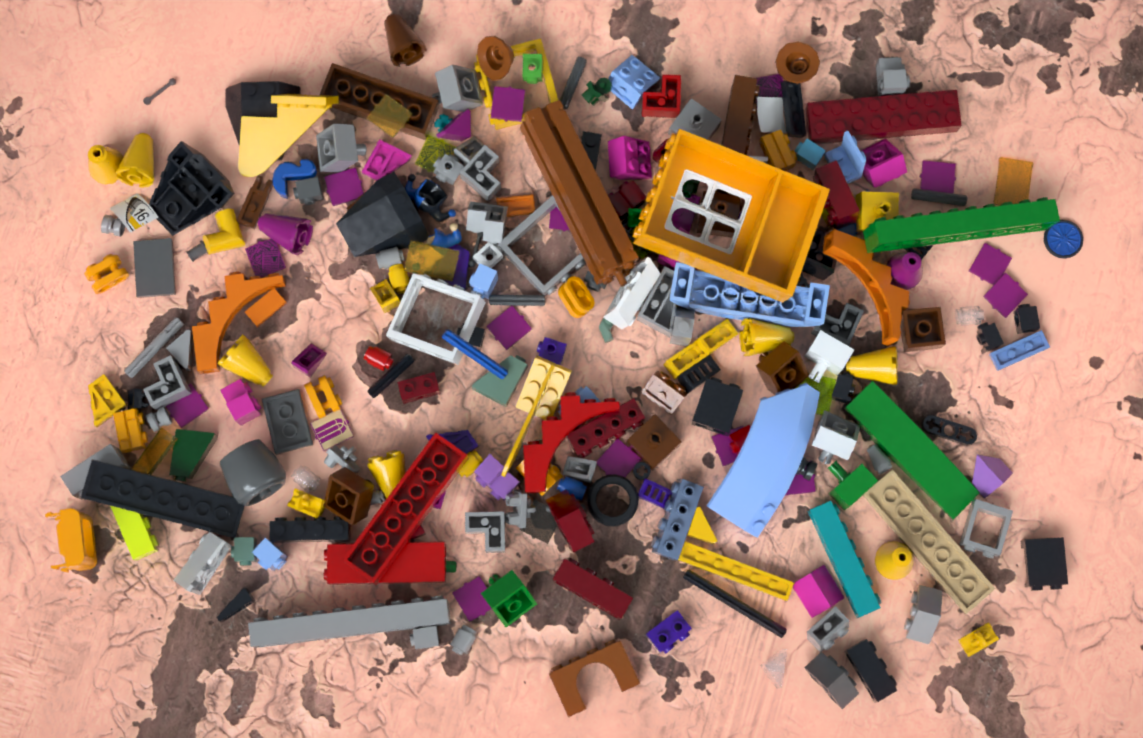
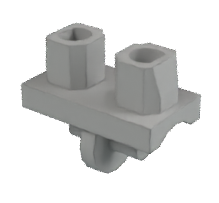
[324,446,361,473]
[505,489,537,528]

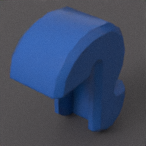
[273,159,317,199]

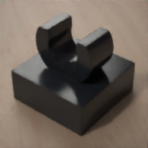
[128,388,149,410]

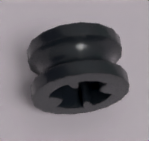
[633,462,651,480]

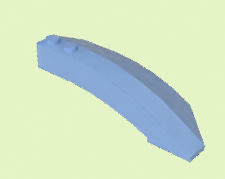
[707,383,820,538]

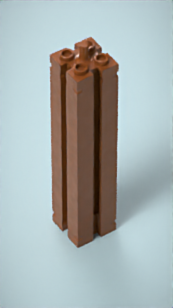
[520,100,639,287]

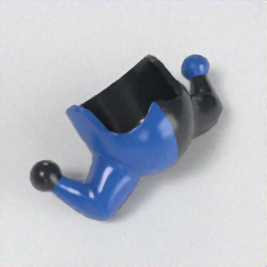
[405,174,456,222]

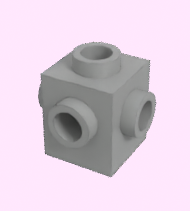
[433,154,464,185]

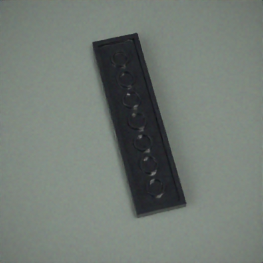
[81,459,244,538]

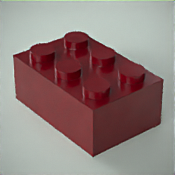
[813,160,860,230]
[545,490,595,553]

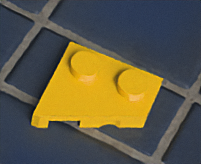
[88,374,128,427]

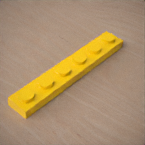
[678,541,794,601]

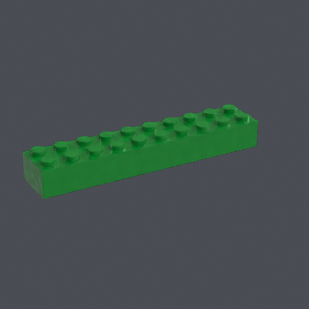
[863,197,1060,253]

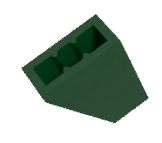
[169,429,218,482]

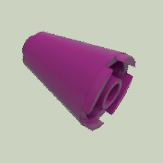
[258,213,313,255]
[886,252,923,290]

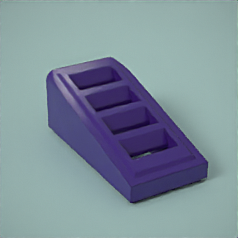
[638,478,672,509]

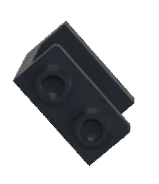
[692,377,743,437]
[1020,537,1068,591]

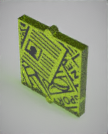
[415,135,456,173]

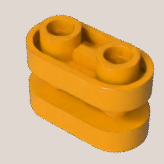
[84,254,129,294]
[558,276,595,318]
[304,375,343,419]

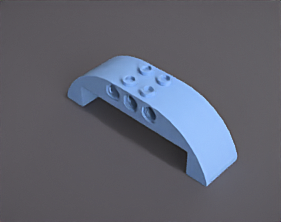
[670,262,830,327]

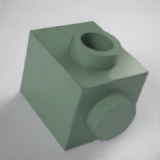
[231,537,257,566]

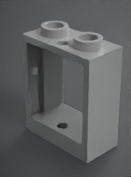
[959,499,1013,559]

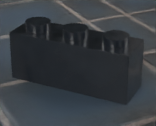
[844,639,898,703]

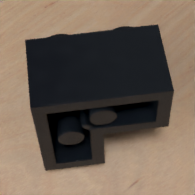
[802,228,837,281]

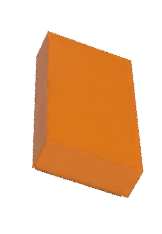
[496,194,535,217]
[245,288,287,327]

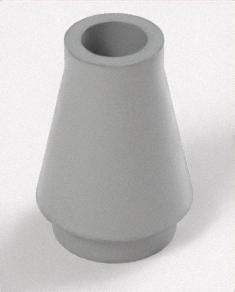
[867,444,892,474]

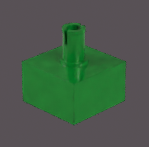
[827,460,878,510]
[480,570,537,628]

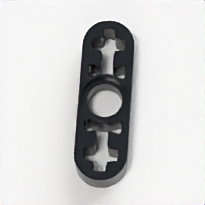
[921,415,977,446]

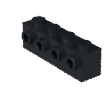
[269,517,351,543]

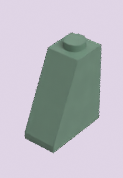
[472,355,528,407]

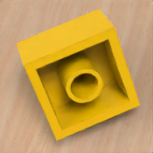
[856,191,899,233]

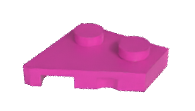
[362,139,412,181]

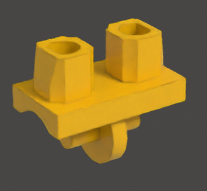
[287,488,325,519]
[958,622,999,657]

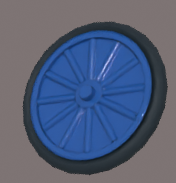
[1044,220,1083,259]

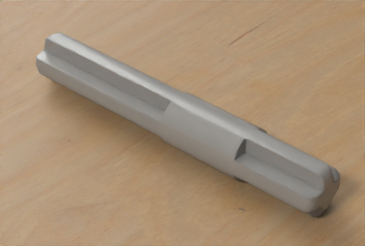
[124,317,184,378]

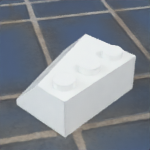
[603,257,660,329]
[173,532,232,595]

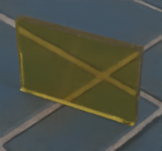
[993,157,1033,206]
[404,240,460,281]
[132,427,178,475]

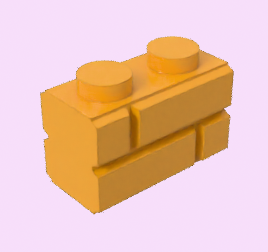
[759,130,797,171]
[113,409,148,453]

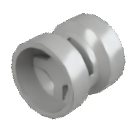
[101,214,125,237]
[146,406,172,432]

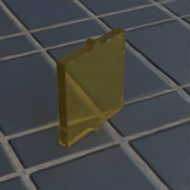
[367,94,412,138]

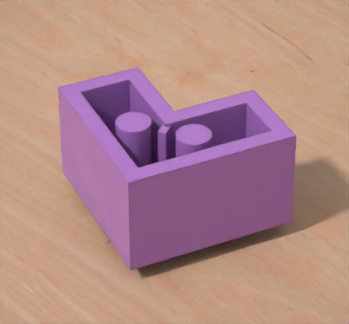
[474,454,520,501]

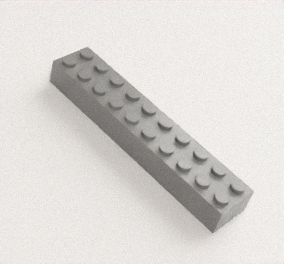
[248,596,451,648]

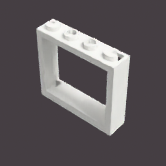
[386,273,486,365]

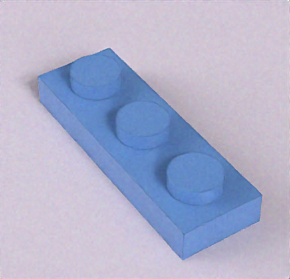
[989,330,1050,371]

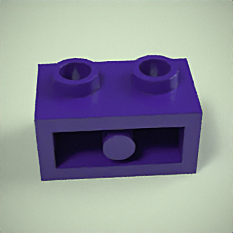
[531,337,567,367]
[645,610,692,654]

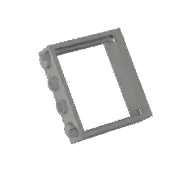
[498,195,586,296]

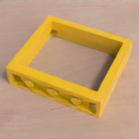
[474,38,558,130]

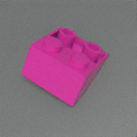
[608,136,652,180]

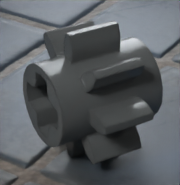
[584,271,607,292]

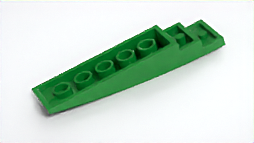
[845,381,980,520]

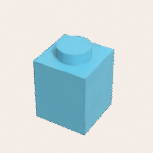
[795,139,826,170]

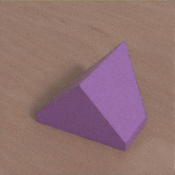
[972,454,1013,498]

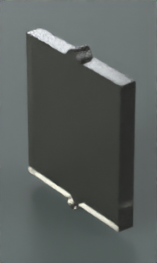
[519,500,557,544]

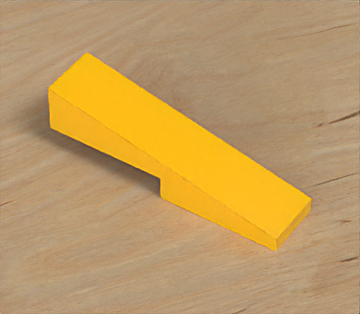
[663,319,739,380]

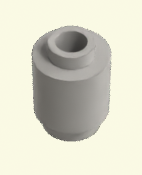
[375,247,405,269]
[450,625,477,656]

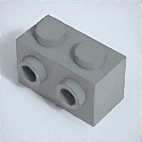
[807,606,849,652]

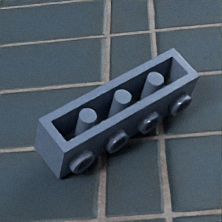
[651,479,704,560]

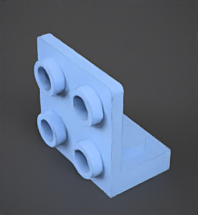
[608,55,660,109]
[824,131,866,184]

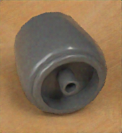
[220,439,286,506]

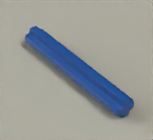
[442,329,508,379]

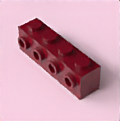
[566,398,645,458]

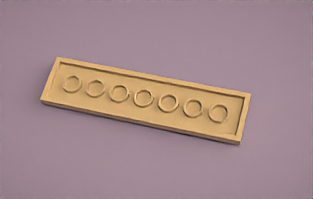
[863,470,996,614]

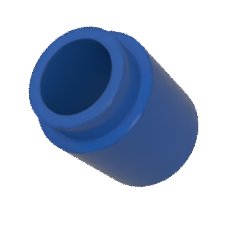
[557,476,587,501]

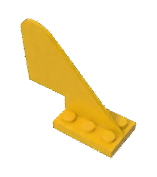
[238,94,339,177]
[501,356,572,477]

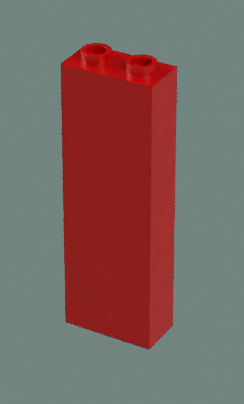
[324,542,446,585]

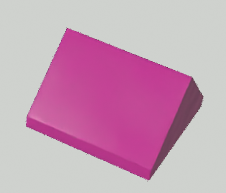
[793,565,845,618]

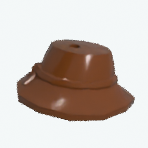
[477,36,514,80]
[775,42,820,84]

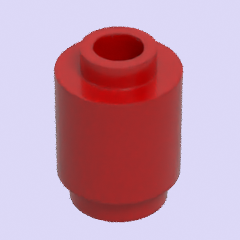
[364,346,394,371]

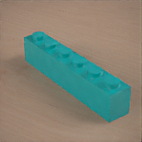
[808,501,881,618]

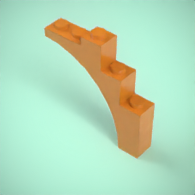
[823,229,910,346]
[192,272,286,374]

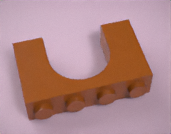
[549,639,640,718]

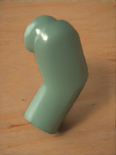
[599,318,614,343]

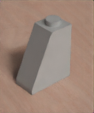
[669,306,695,347]

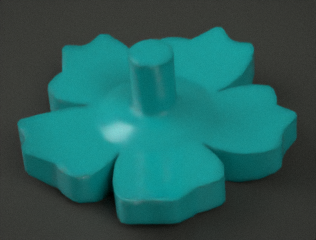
[434,114,453,132]

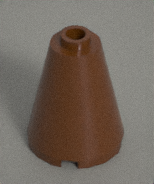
[384,14,427,67]

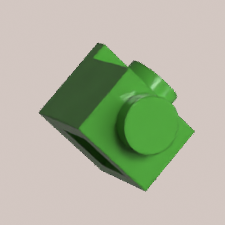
[522,54,543,84]

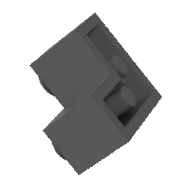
[811,303,864,346]
[804,652,859,709]

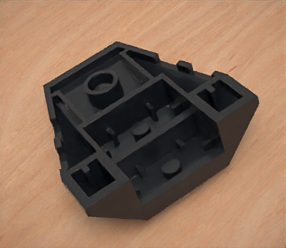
[225,81,301,161]
[149,141,234,236]
[336,172,429,257]

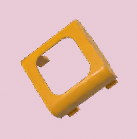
[45,508,97,573]

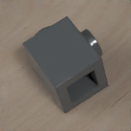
[293,177,323,205]

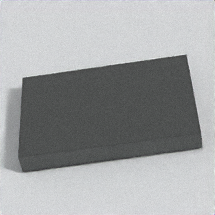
[133,238,176,298]
[262,389,313,455]

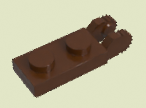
[237,175,273,230]

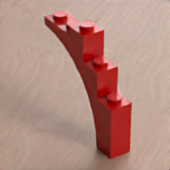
[523,392,620,493]

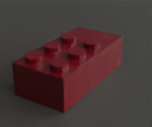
[553,558,633,620]

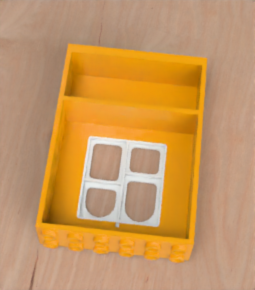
[632,129,830,303]

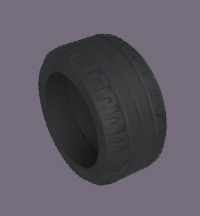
[587,474,639,527]

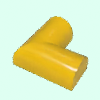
[202,208,245,255]

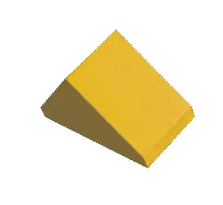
[370,279,400,314]
[687,506,717,545]

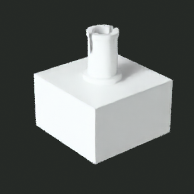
[804,330,854,383]

